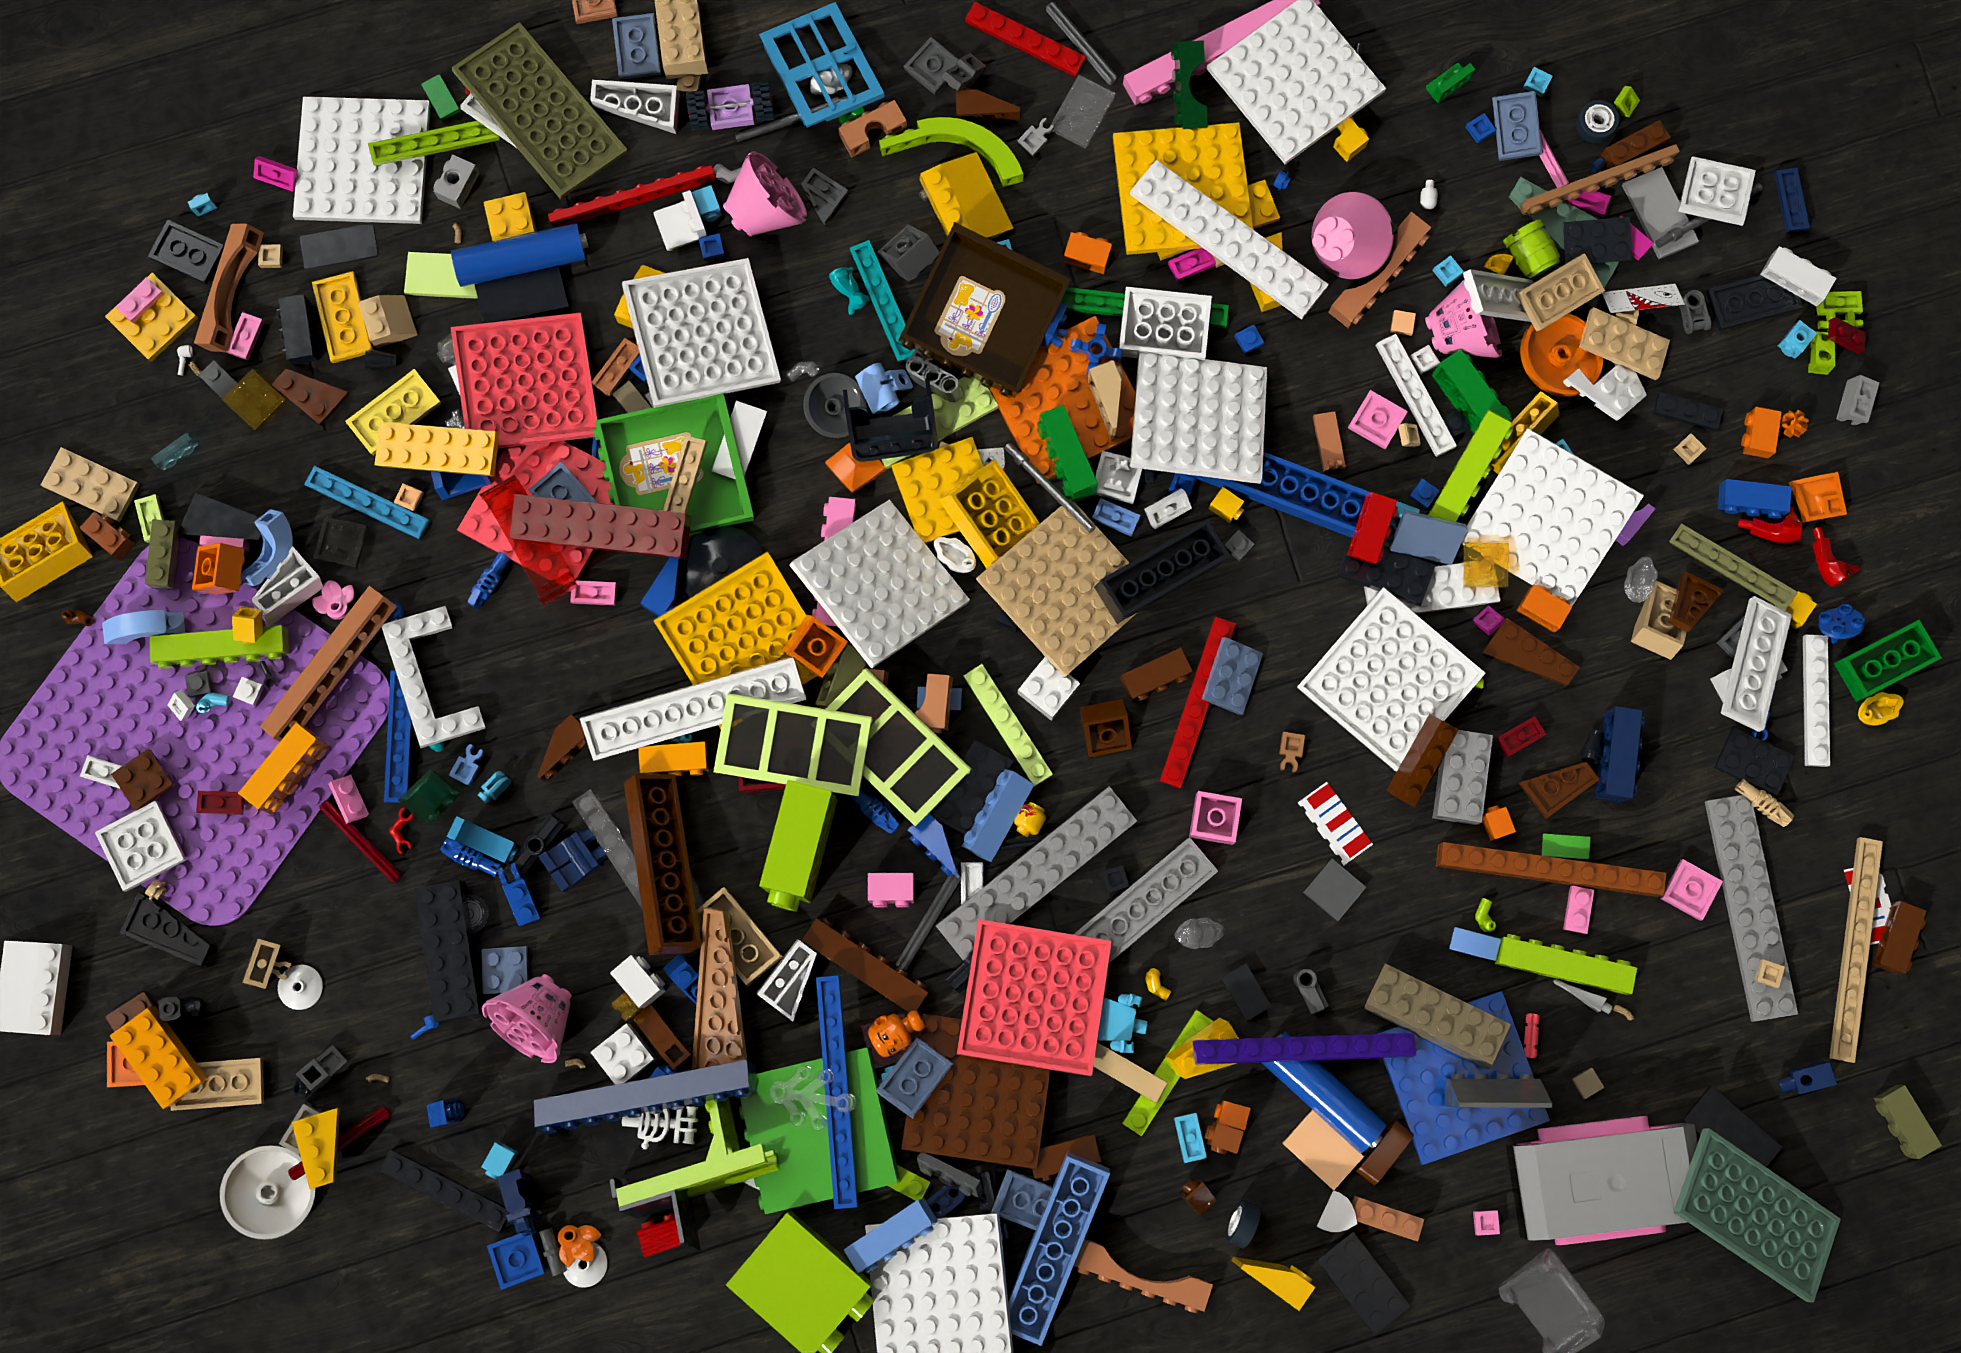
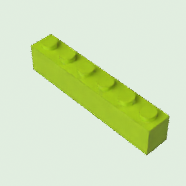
[1428,409,1514,522]
[150,625,289,669]
[1495,934,1637,995]

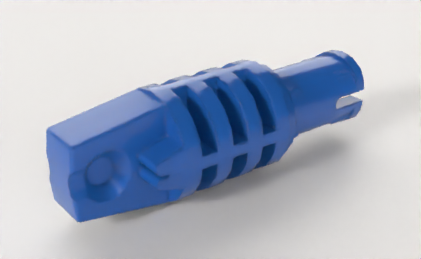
[467,552,511,609]
[848,788,901,834]
[440,838,502,877]

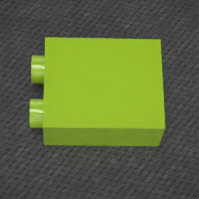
[759,780,838,912]
[726,1210,875,1353]

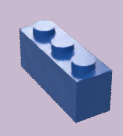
[1718,479,1791,519]

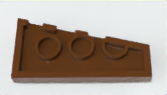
[1481,618,1580,686]

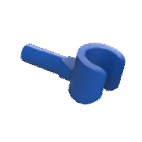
[1751,712,1771,741]
[411,1015,439,1040]

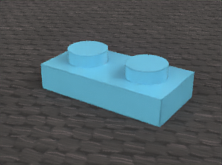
[1174,1113,1207,1163]

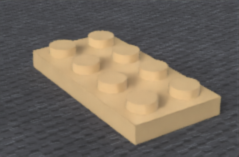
[1516,253,1605,332]
[1579,307,1670,380]
[41,447,140,522]
[171,1058,264,1111]

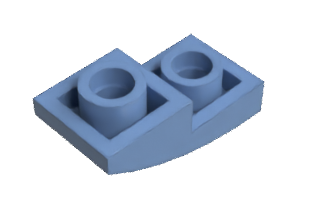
[1449,927,1502,961]

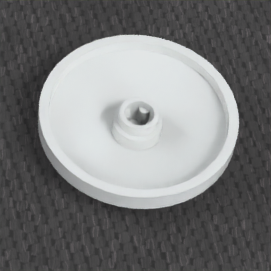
[220,1146,315,1240]

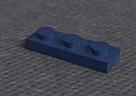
[1774,168,1810,233]

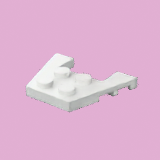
[1563,362,1647,421]

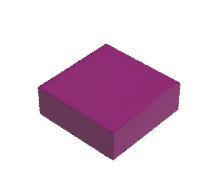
[1473,605,1505,636]

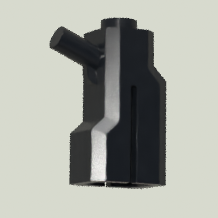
[159,996,205,1023]

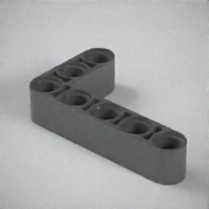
[906,350,963,402]

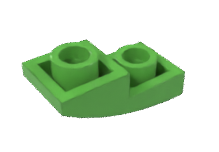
[1542,833,1591,859]

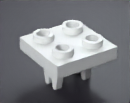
[1095,451,1142,504]

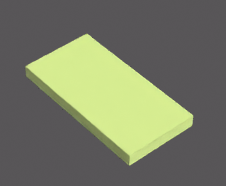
[404,252,492,299]

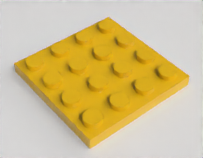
[891,437,983,544]

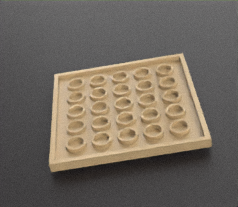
[976,498,1137,678]

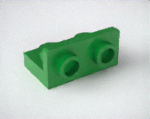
[1425,63,1475,104]

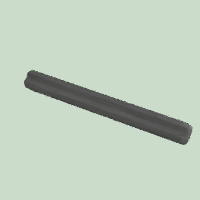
[1046,2,1118,85]
[896,874,961,971]

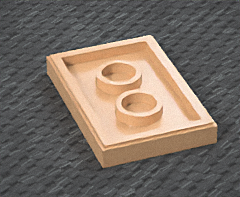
[1282,1110,1364,1190]

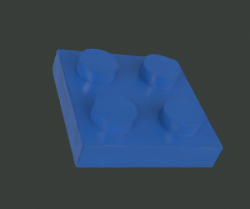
[487,1233,546,1290]

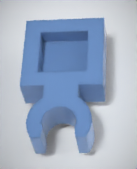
[449,744,484,786]

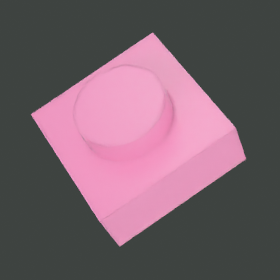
[1473,1210,1500,1235]

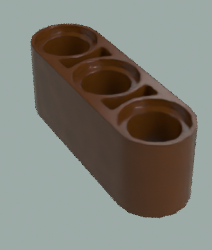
[1355,1120,1414,1186]

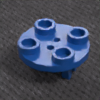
[1819,604,1865,644]

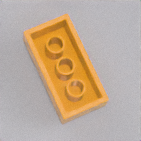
[238,723,329,814]
[110,1006,208,1109]

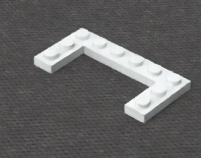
[381,606,485,748]

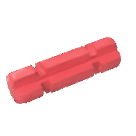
[1524,1013,1540,1058]

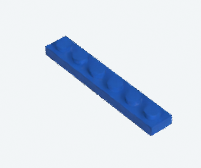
[384,671,411,803]

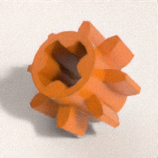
[1779,410,1809,438]

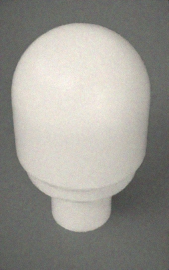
[1420,180,1438,210]

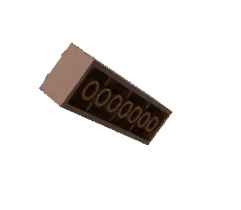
[624,774,702,955]

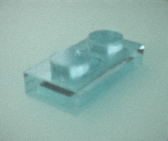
[151,433,198,470]

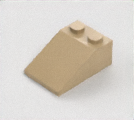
[1087,360,1123,440]
[1631,580,1686,660]

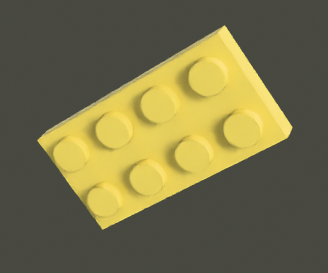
[345,369,442,456]

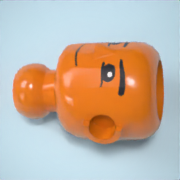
[868,1010,925,1057]

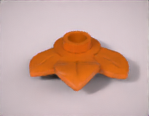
[558,1225,601,1267]

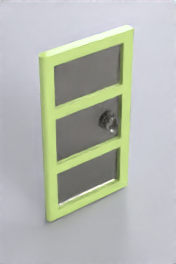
[810,668,971,827]
[714,693,873,796]

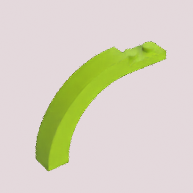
[879,117,1023,187]

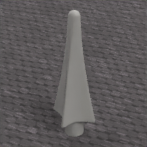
[1553,979,1613,1014]

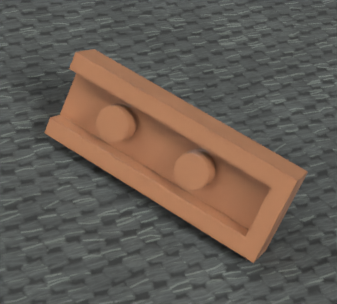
[592,338,640,396]
[1313,412,1346,473]

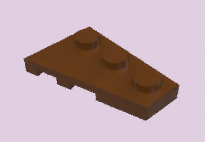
[272,369,350,426]
[1668,571,1724,632]
[1518,762,1600,819]

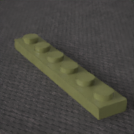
[1669,523,1798,612]

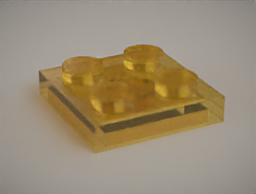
[221,369,285,430]
[1463,542,1509,587]

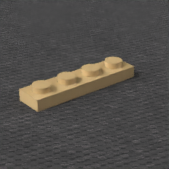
[663,435,708,514]

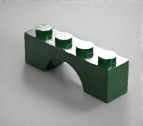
[1171,40,1208,129]

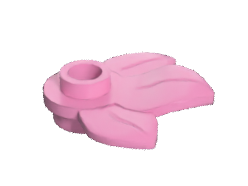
[312,580,355,620]

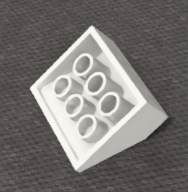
[1119,287,1212,361]
[0,941,72,1035]

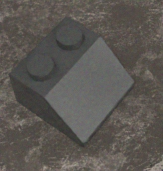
[877,224,940,281]

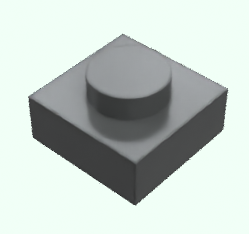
[1224,530,1255,561]
[185,671,213,698]

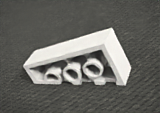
[590,80,680,134]

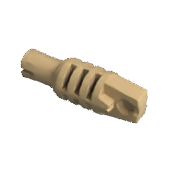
[1735,779,1794,827]

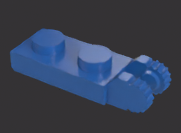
[497,863,540,926]

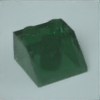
[398,769,459,824]

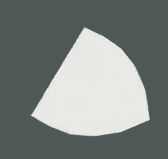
[1317,1190,1357,1232]

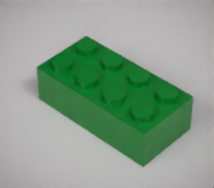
[1432,349,1512,433]
[1037,404,1098,502]
[1834,620,1942,702]

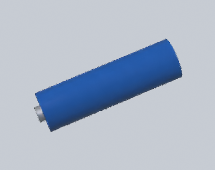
[451,223,588,287]
[1261,1031,1386,1153]

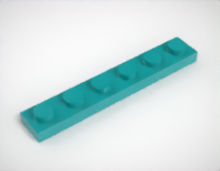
[850,240,915,364]

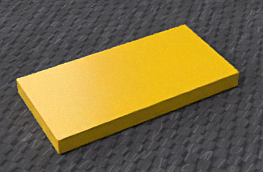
[312,271,373,363]

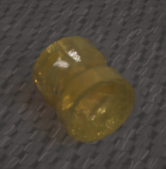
[611,992,642,1022]

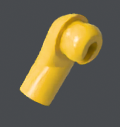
[1145,968,1171,1001]

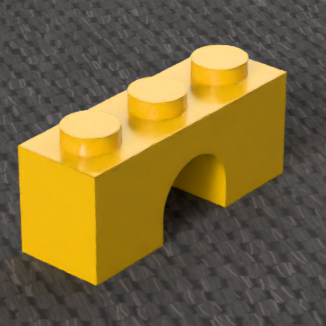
[1333,116,1369,162]

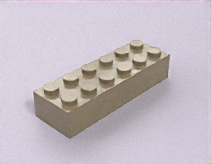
[1364,964,1511,1070]

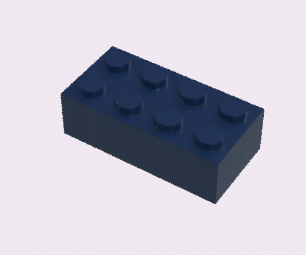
[1594,706,1645,803]

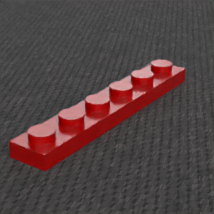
[965,2,1086,77]

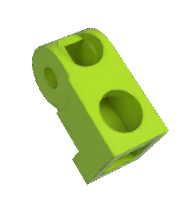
[1808,331,1835,375]

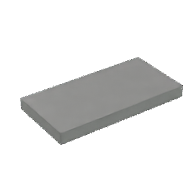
[1622,167,1699,259]

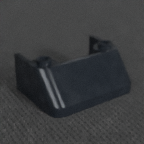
[843,378,938,462]

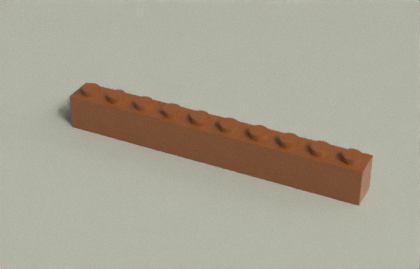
[1436,842,1666,897]

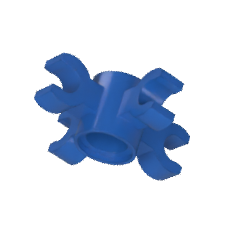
[1070,323,1123,376]

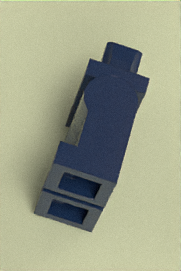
[538,828,609,892]
[497,1169,540,1237]

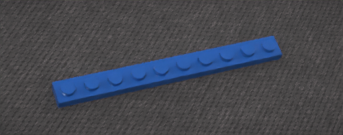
[816,975,858,1209]

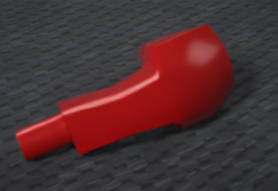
[1737,506,1802,543]
[1813,527,1860,587]

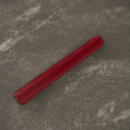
[319,800,402,883]
[288,1107,391,1180]

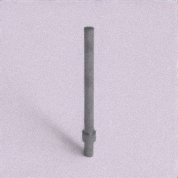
[735,94,855,142]
[1655,183,1762,248]
[1005,443,1096,533]

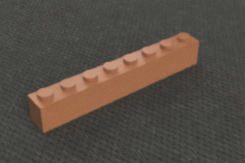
[260,586,397,742]

